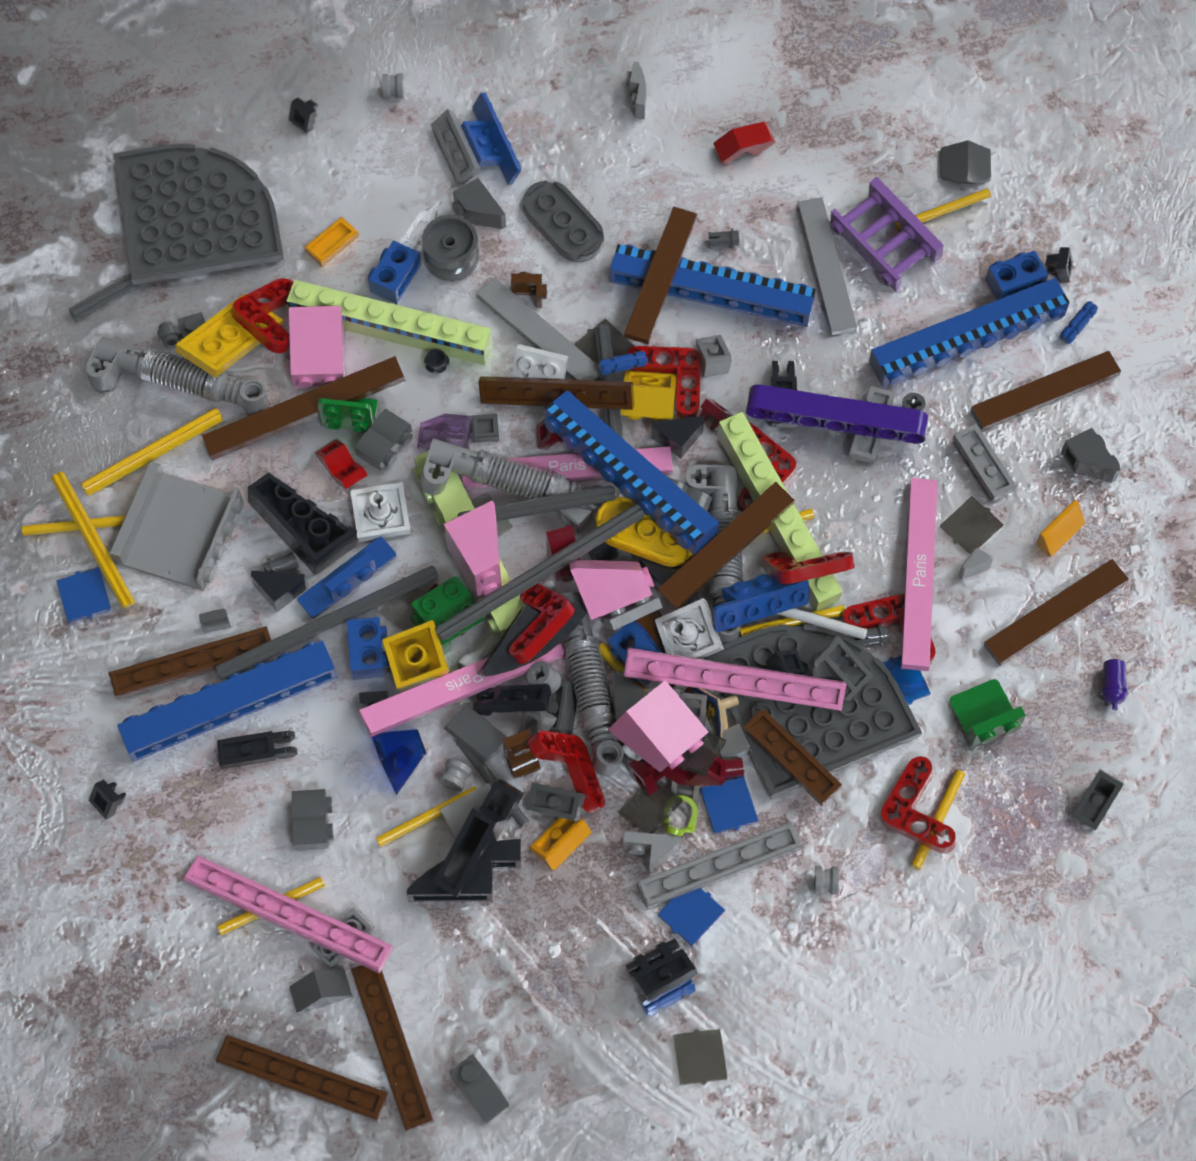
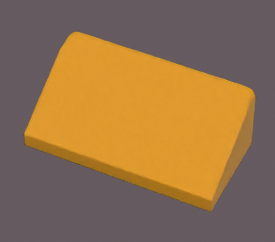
[1037,500,1085,557]
[529,817,591,870]

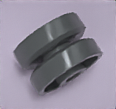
[422,215,479,281]

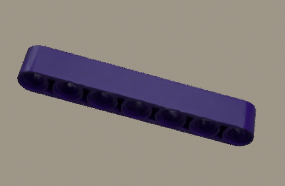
[746,384,929,444]

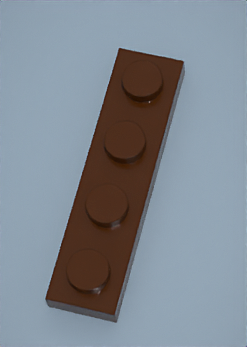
[743,709,842,806]

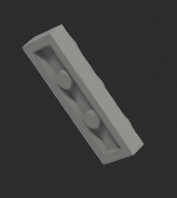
[431,109,481,184]
[849,386,896,464]
[953,423,1017,501]

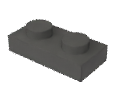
[526,782,586,822]

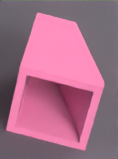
[289,306,346,389]
[444,501,502,599]
[569,560,654,620]
[608,680,708,772]

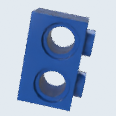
[367,240,421,304]
[985,250,1048,300]
[347,617,390,680]
[608,621,662,686]

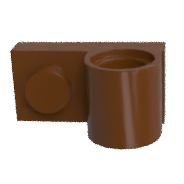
[503,729,541,779]

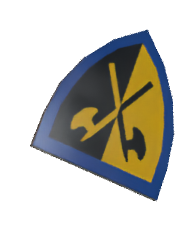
[692,687,739,751]

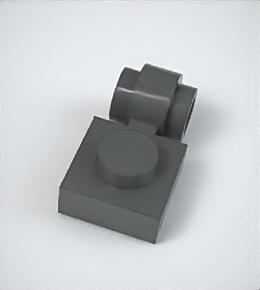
[157,312,205,347]

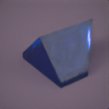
[371,729,427,795]

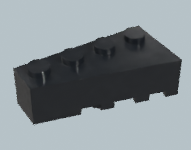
[248,473,357,575]

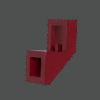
[660,749,726,786]

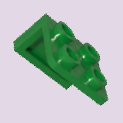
[317,398,379,433]
[410,576,485,655]
[949,679,1026,747]

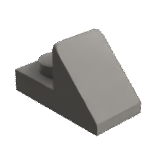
[696,335,732,377]
[623,831,681,873]

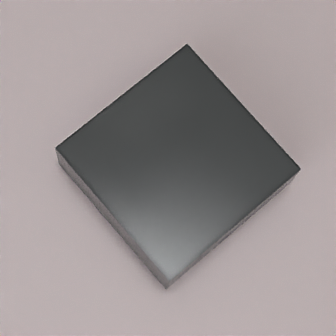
[471,414,499,443]
[199,608,231,634]

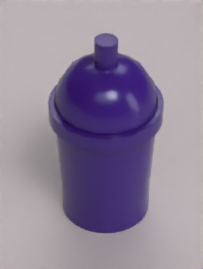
[1101,659,1129,711]

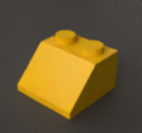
[621,370,677,421]
[382,620,449,693]

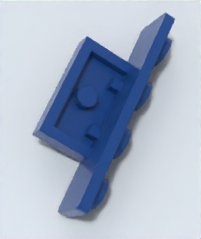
[461,92,522,184]
[297,537,397,619]
[713,574,809,632]

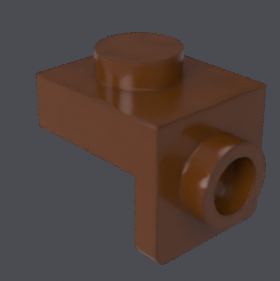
[511,272,547,308]

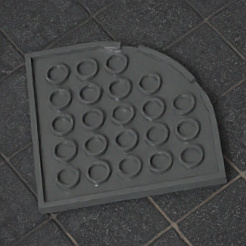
[113,144,284,285]
[704,624,922,798]

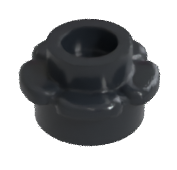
[424,349,450,373]

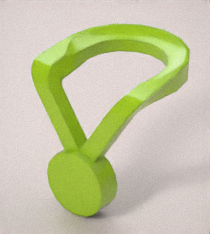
[661,795,698,836]

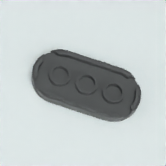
[523,181,604,262]

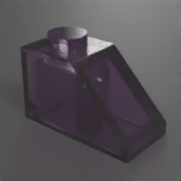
[417,414,472,450]

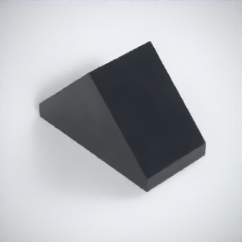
[651,416,704,458]
[251,571,308,612]

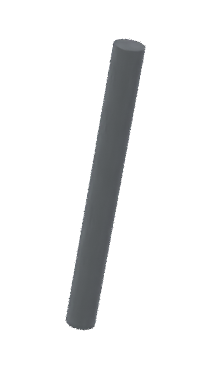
[456,741,530,828]

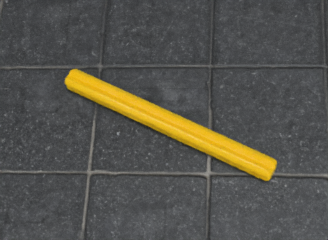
[81,408,223,496]
[51,472,135,609]

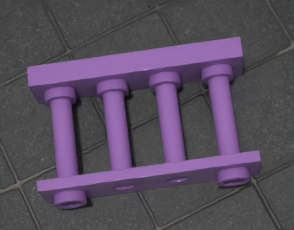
[830,177,944,292]

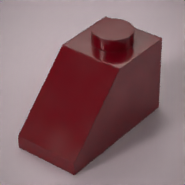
[546,525,580,582]

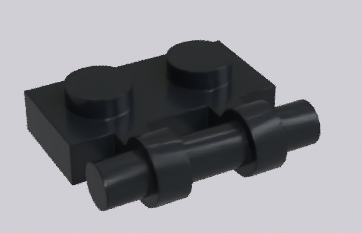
[625,938,698,1002]

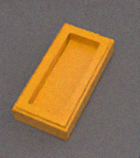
[304,217,359,267]

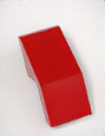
[713,121,776,165]
[315,439,368,489]

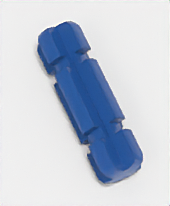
[1060,301,1098,344]
[598,351,648,375]
[641,979,696,1016]

